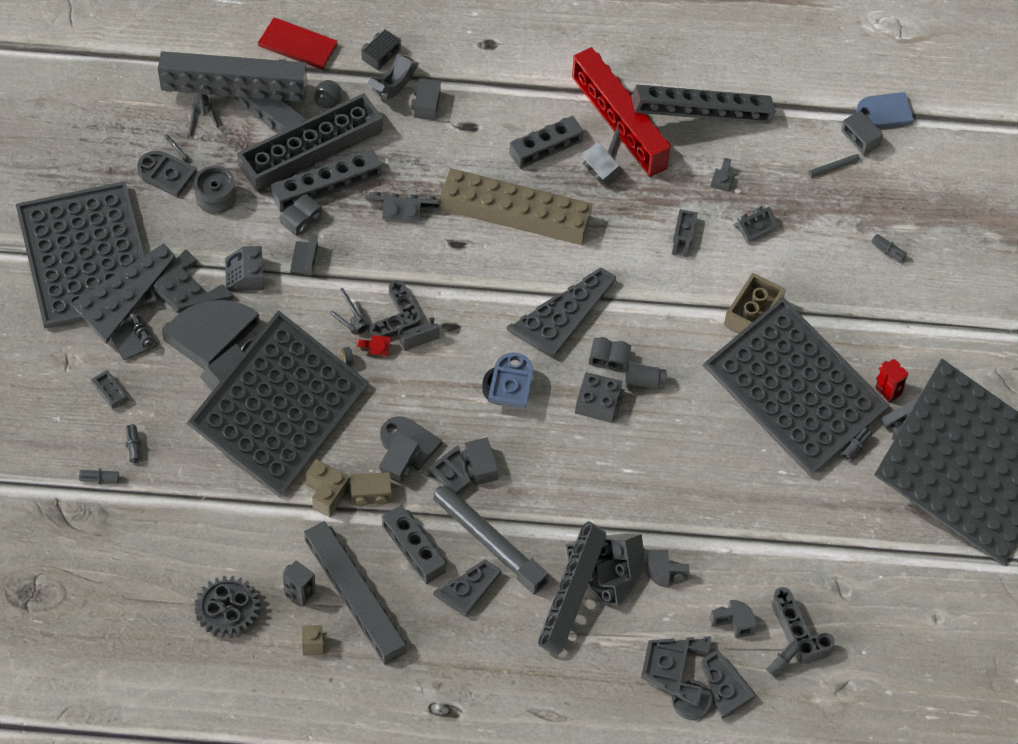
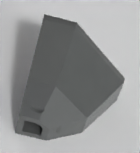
[566,533,645,605]

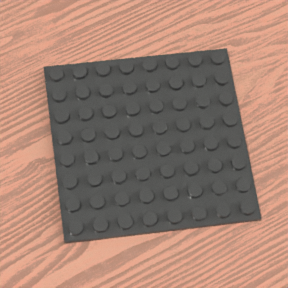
[874,359,1018,565]

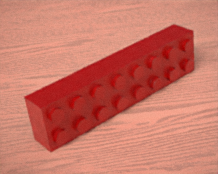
[572,47,671,177]

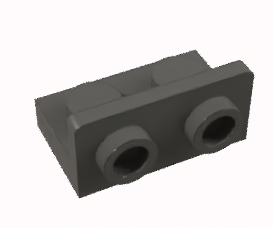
[733,206,779,242]

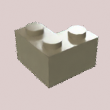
[306,459,350,518]

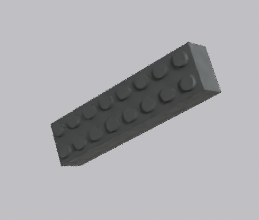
[158,51,308,102]
[237,93,383,192]

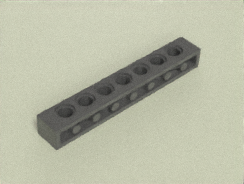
[631,84,776,124]

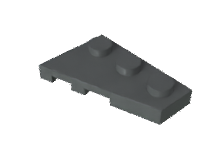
[433,559,501,616]
[701,649,755,720]

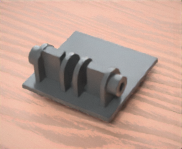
[110,313,158,361]

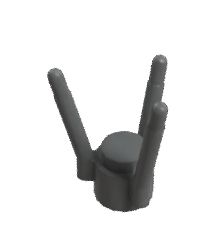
[188,94,218,136]
[330,288,370,334]

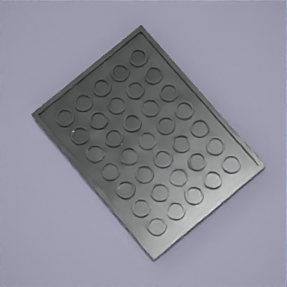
[16,181,157,329]
[703,297,890,476]
[186,310,369,497]

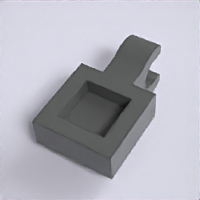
[711,158,733,192]

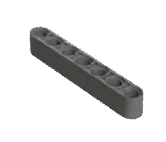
[538,521,606,655]

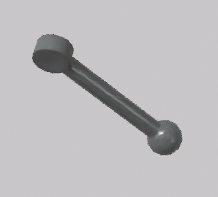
[164,134,189,161]

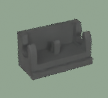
[397,317,440,351]

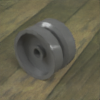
[194,165,236,213]

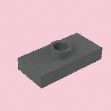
[91,370,129,410]

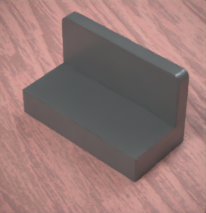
[290,234,318,276]

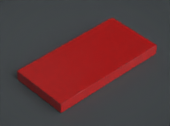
[258,17,338,70]

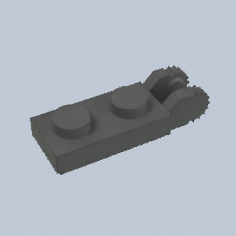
[672,209,698,257]

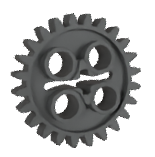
[194,576,261,638]

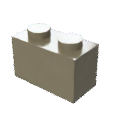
[350,472,391,506]

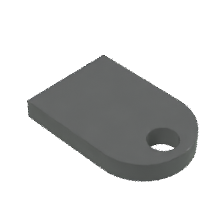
[137,151,197,198]
[380,416,442,471]

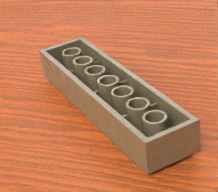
[440,168,593,245]

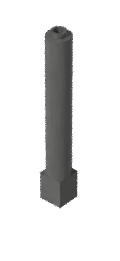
[433,485,549,595]

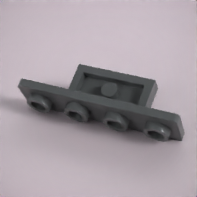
[365,192,440,221]

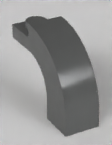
[367,54,419,99]

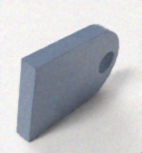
[856,92,914,128]
[488,353,533,408]

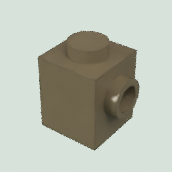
[302,625,327,655]

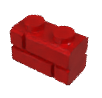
[875,359,908,403]

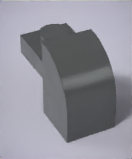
[647,550,689,587]
[710,600,757,638]

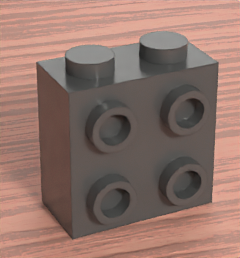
[575,372,625,423]

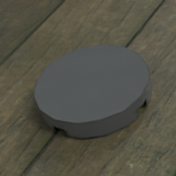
[672,680,713,720]

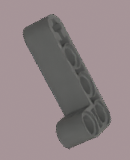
[772,587,835,664]

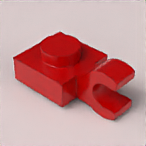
[356,335,391,356]

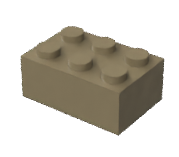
[724,272,786,333]

